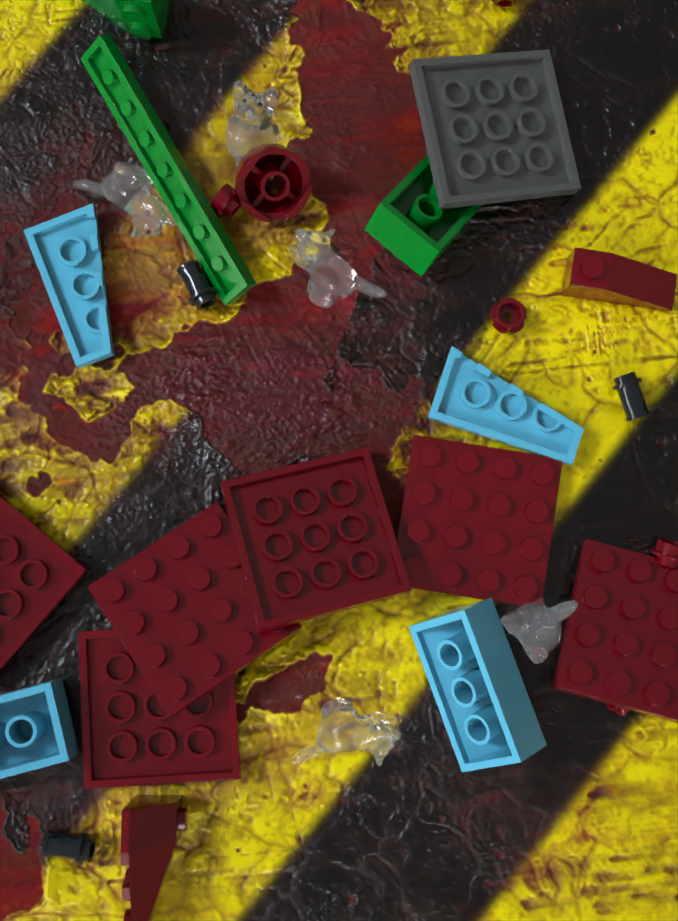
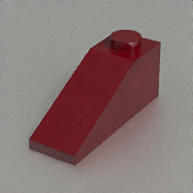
[561,247,677,312]

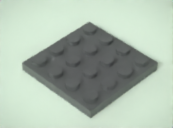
[409,49,581,209]

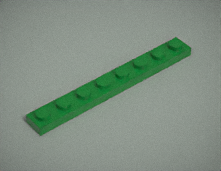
[80,34,257,306]

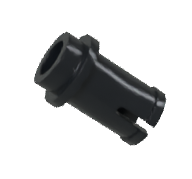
[177,260,217,310]
[612,372,650,422]
[42,830,96,865]

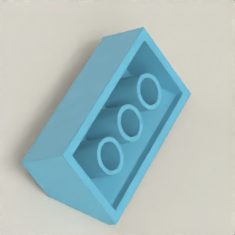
[409,597,547,772]

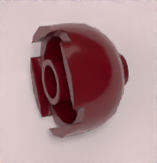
[235,143,311,222]

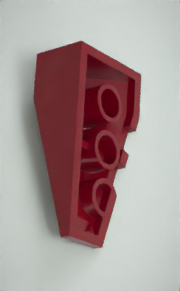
[120,795,188,921]

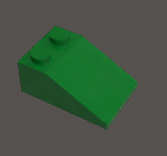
[83,0,170,40]
[364,155,483,277]

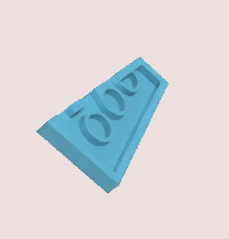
[23,203,114,369]
[427,346,584,466]

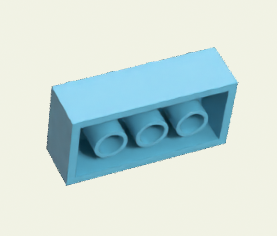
[0,678,80,779]

